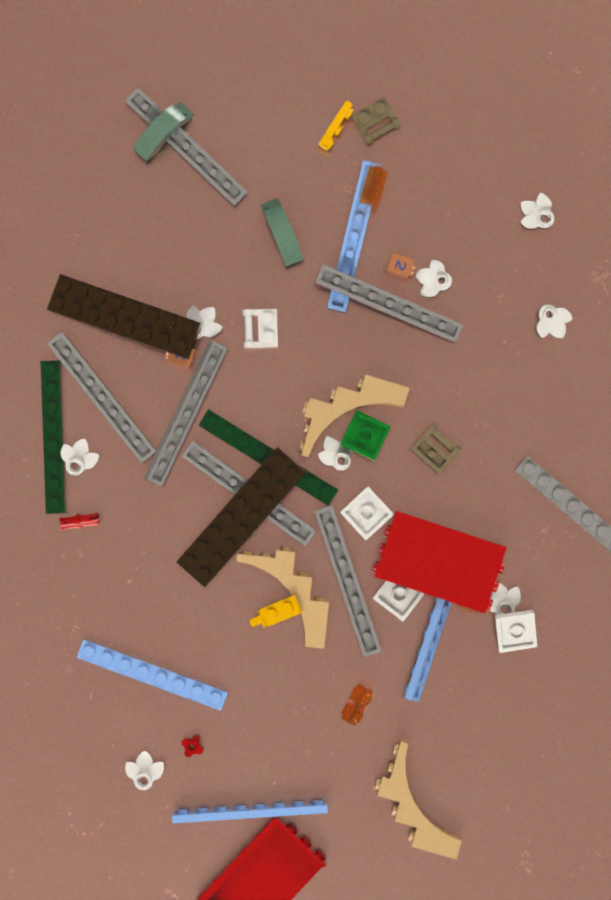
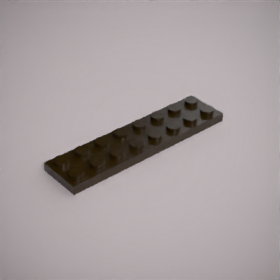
[47,274,202,360]
[176,447,306,587]

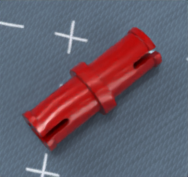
[59,512,100,530]

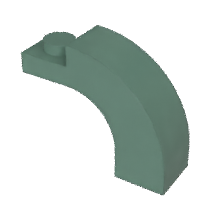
[133,101,195,161]
[260,198,304,267]

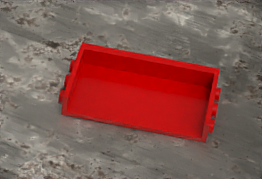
[372,511,507,613]
[196,816,326,900]

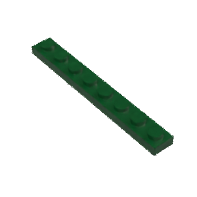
[40,360,66,514]
[198,409,338,506]

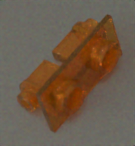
[359,166,388,208]
[341,684,373,726]

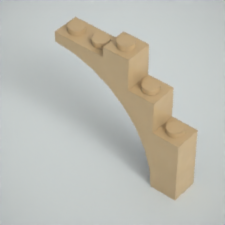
[298,374,409,458]
[236,547,329,649]
[374,740,462,860]

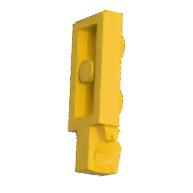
[318,100,354,151]
[249,595,303,627]

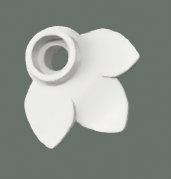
[521,193,554,229]
[415,260,452,297]
[536,304,573,338]
[186,305,222,339]
[318,436,353,471]
[61,439,99,476]
[490,583,521,615]
[125,751,164,790]

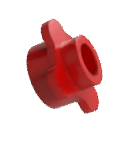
[181,736,203,758]

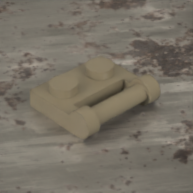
[351,97,401,145]
[411,423,462,474]

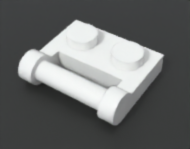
[242,309,278,348]

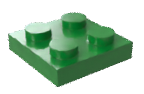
[340,410,391,462]

